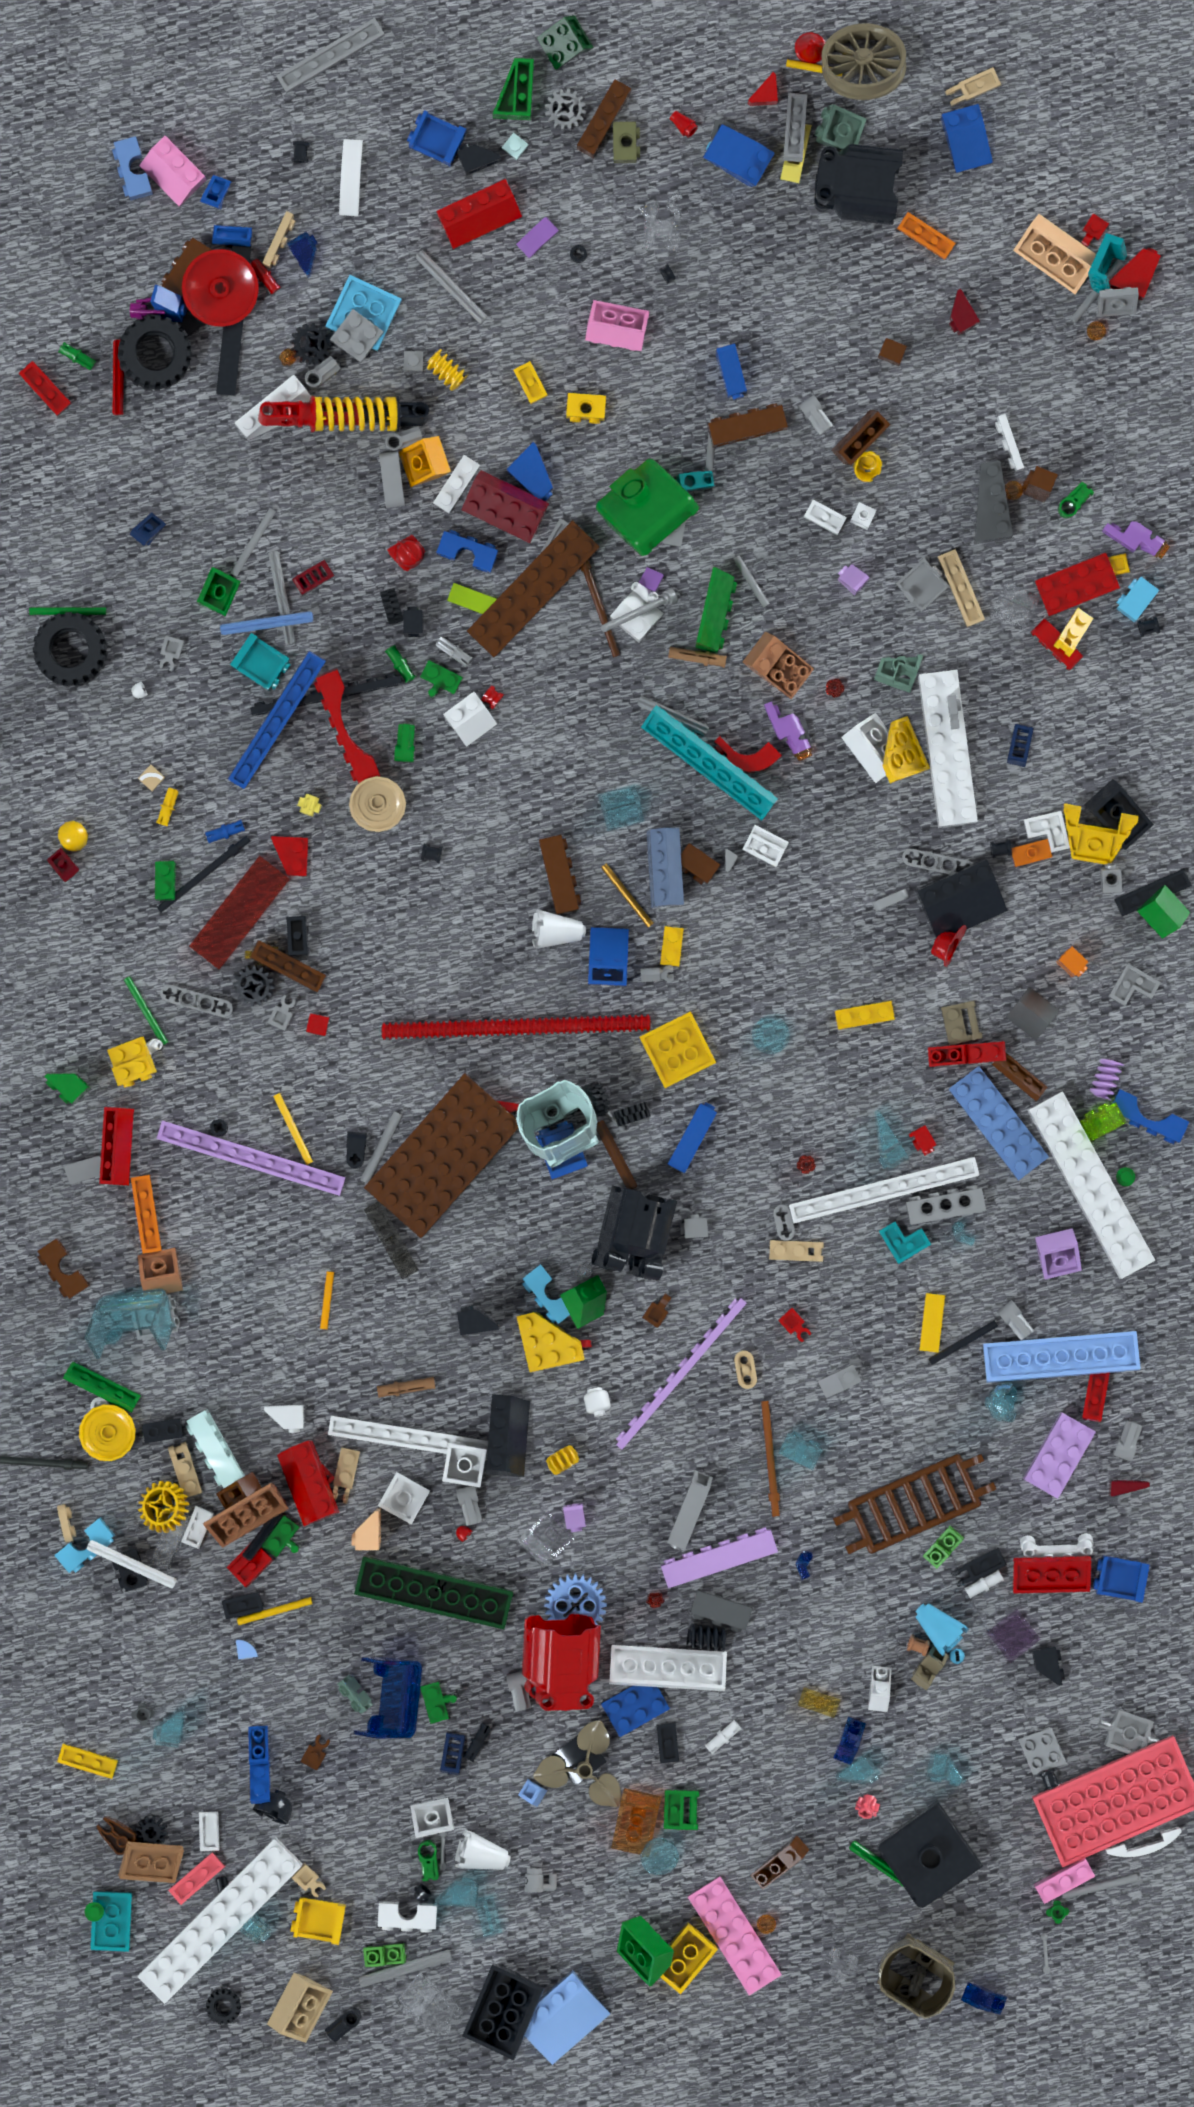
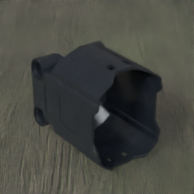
[814,144,903,225]
[591,1185,677,1281]

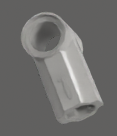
[305,356,341,390]
[798,395,833,436]
[385,426,423,452]
[997,1300,1034,1340]
[1113,1420,1142,1462]
[456,1486,482,1526]
[506,1671,532,1711]

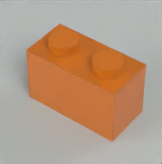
[1056,946,1088,977]

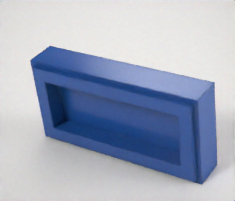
[212,225,252,247]

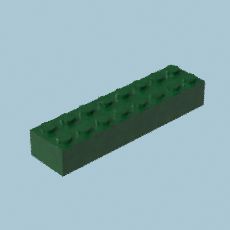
[354,1556,514,1630]

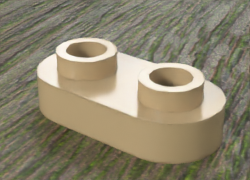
[734,1351,757,1389]
[57,1504,77,1543]

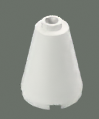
[532,910,586,948]
[455,1830,511,1870]

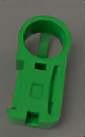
[1058,482,1094,519]
[418,1840,439,1881]

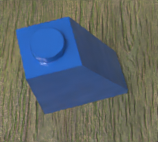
[716,343,747,400]
[507,442,553,501]

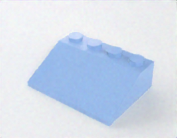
[525,1970,610,2065]

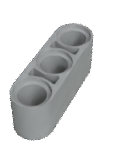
[379,451,405,508]

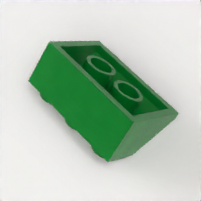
[617,1916,674,1987]

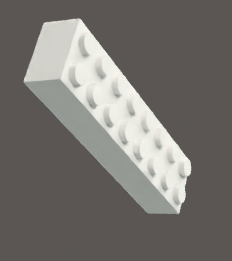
[918,670,978,828]

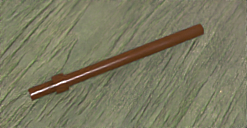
[580,561,620,658]

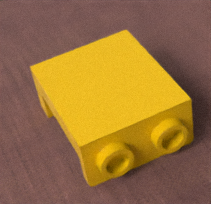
[290,1897,346,1945]

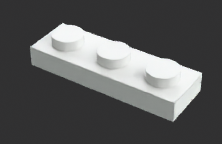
[995,414,1024,472]
[433,455,480,513]

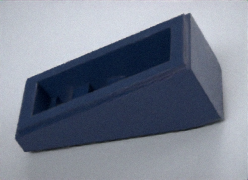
[1007,724,1034,767]
[440,1732,466,1775]

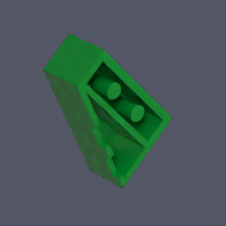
[492,58,534,121]

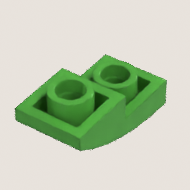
[923,1526,964,1569]
[363,1943,406,1967]

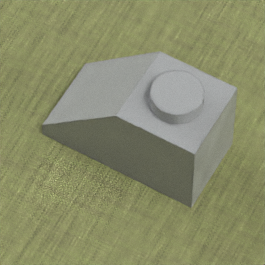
[818,1364,862,1398]

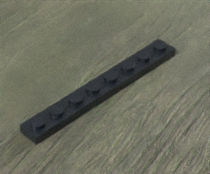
[250,673,402,716]

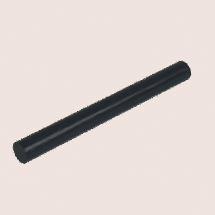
[928,1320,998,1365]

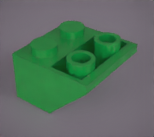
[44,1074,91,1104]

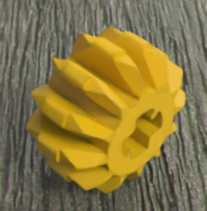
[546,1445,579,1475]

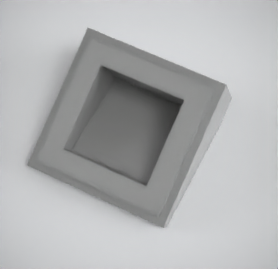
[725,849,738,873]

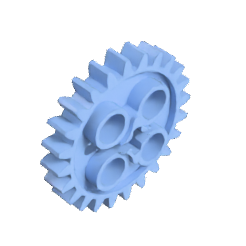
[544,1573,607,1625]

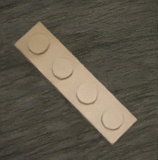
[937,549,985,628]

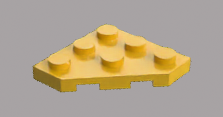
[882,716,930,784]
[516,1312,585,1372]

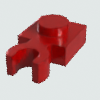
[778,1308,811,1342]

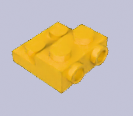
[107,1036,157,1088]

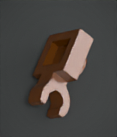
[642,1293,672,1328]

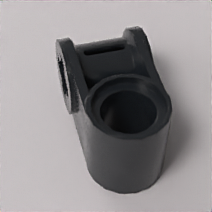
[346,1131,367,1169]

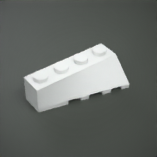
[235,375,311,440]

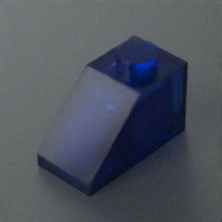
[287,231,318,278]

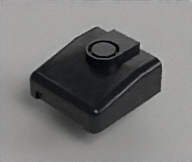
[878,1800,983,1908]

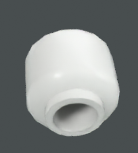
[584,1387,611,1417]

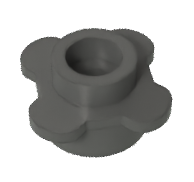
[131,1703,155,1726]

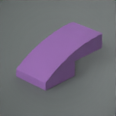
[516,217,559,258]

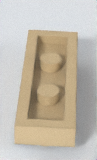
[263,211,296,269]

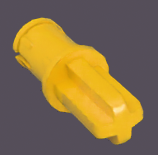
[156,788,179,827]

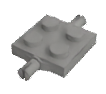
[1098,1709,1160,1754]

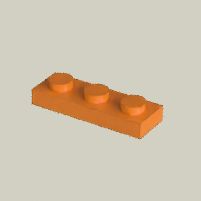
[897,212,956,260]

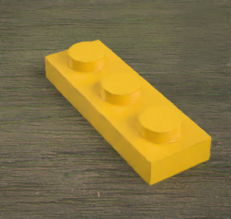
[835,1001,895,1030]

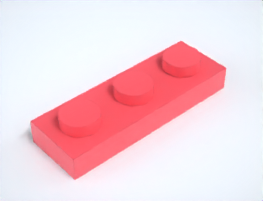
[168,1852,225,1905]

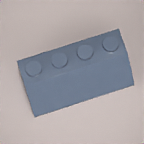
[647,828,684,908]

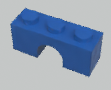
[436,530,498,574]

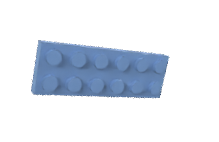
[948,1066,1049,1180]

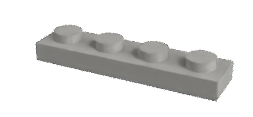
[783,93,807,162]

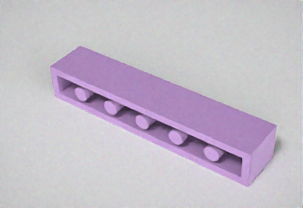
[661,1527,778,1588]

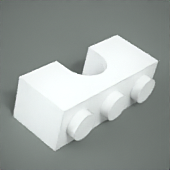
[378,1901,437,1932]

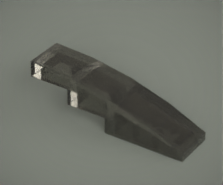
[364,1201,419,1280]

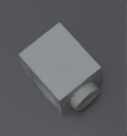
[1100,863,1122,893]

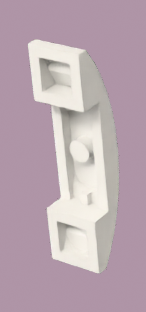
[339,139,363,216]
[1105,1826,1181,1857]

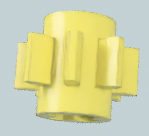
[297,794,322,817]

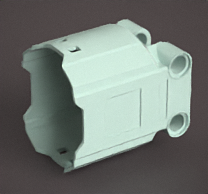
[516,1080,599,1168]

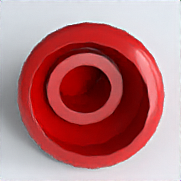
[795,32,826,64]

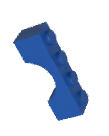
[1109,1089,1189,1145]

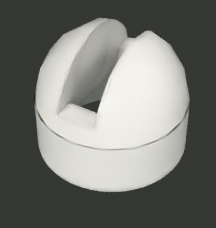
[131,682,148,699]

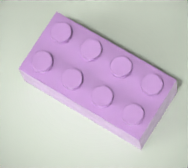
[1023,1412,1096,1499]

